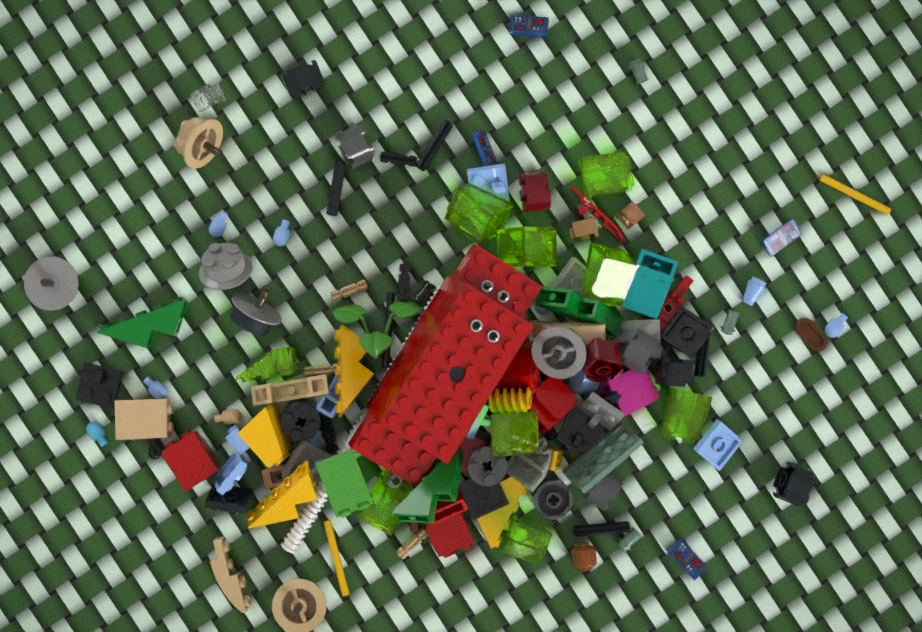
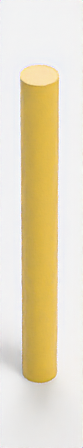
[819,174,891,215]
[323,520,350,596]

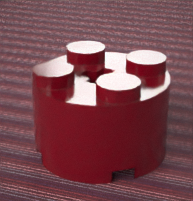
[519,172,551,213]
[583,338,623,382]

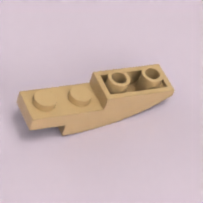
[529,320,606,345]
[210,536,251,613]

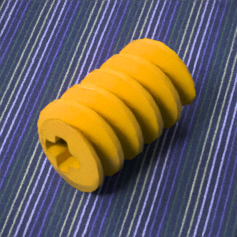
[489,387,532,413]

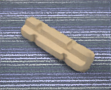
[331,280,368,301]
[304,363,338,377]
[396,527,428,559]

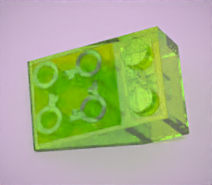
[236,347,299,383]

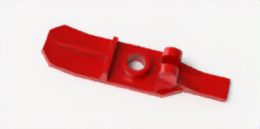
[570,186,625,243]
[646,275,694,333]

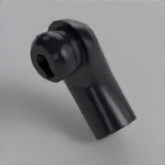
[146,438,162,459]

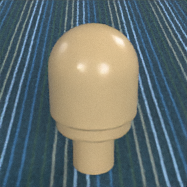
[214,409,242,425]

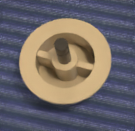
[174,117,223,169]
[272,579,326,632]

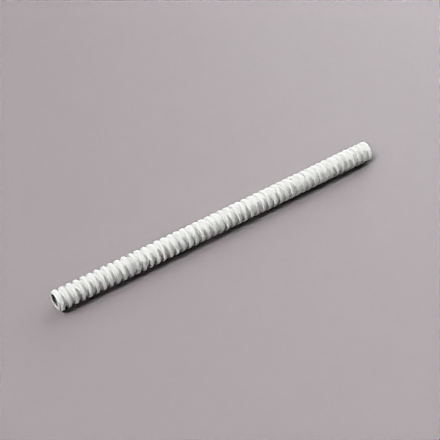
[281,286,440,554]

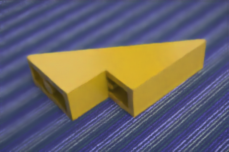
[334,324,374,418]
[245,461,317,529]
[477,476,528,549]

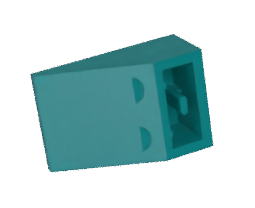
[620,249,678,319]

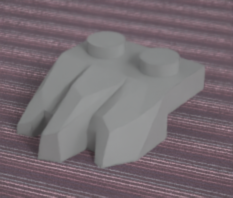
[609,319,661,358]
[506,434,552,492]

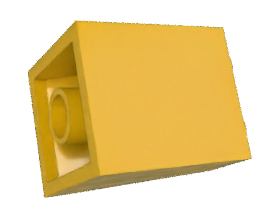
[237,402,293,468]

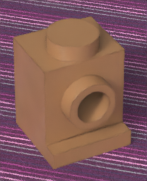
[616,201,645,230]
[568,217,599,241]
[261,464,287,489]

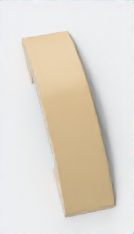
[251,374,329,406]

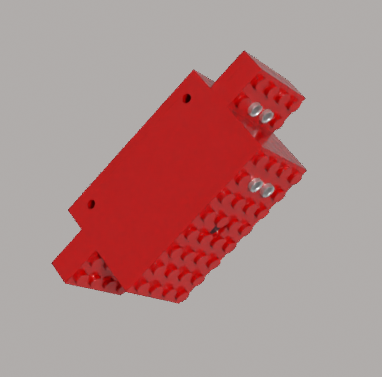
[348,244,542,487]

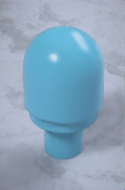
[86,421,108,447]

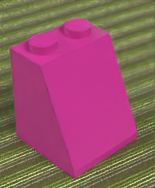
[594,368,660,417]

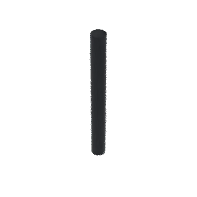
[382,292,395,369]

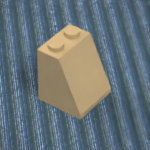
[115,399,174,440]

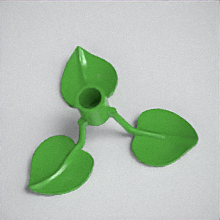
[332,301,423,359]

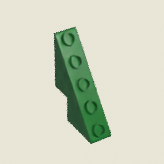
[535,286,622,337]
[97,297,188,348]
[393,446,464,523]

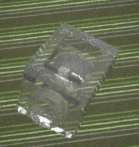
[191,84,225,112]

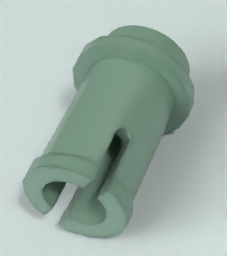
[629,59,649,85]
[720,310,740,335]
[618,528,642,552]

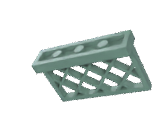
[562,422,644,494]

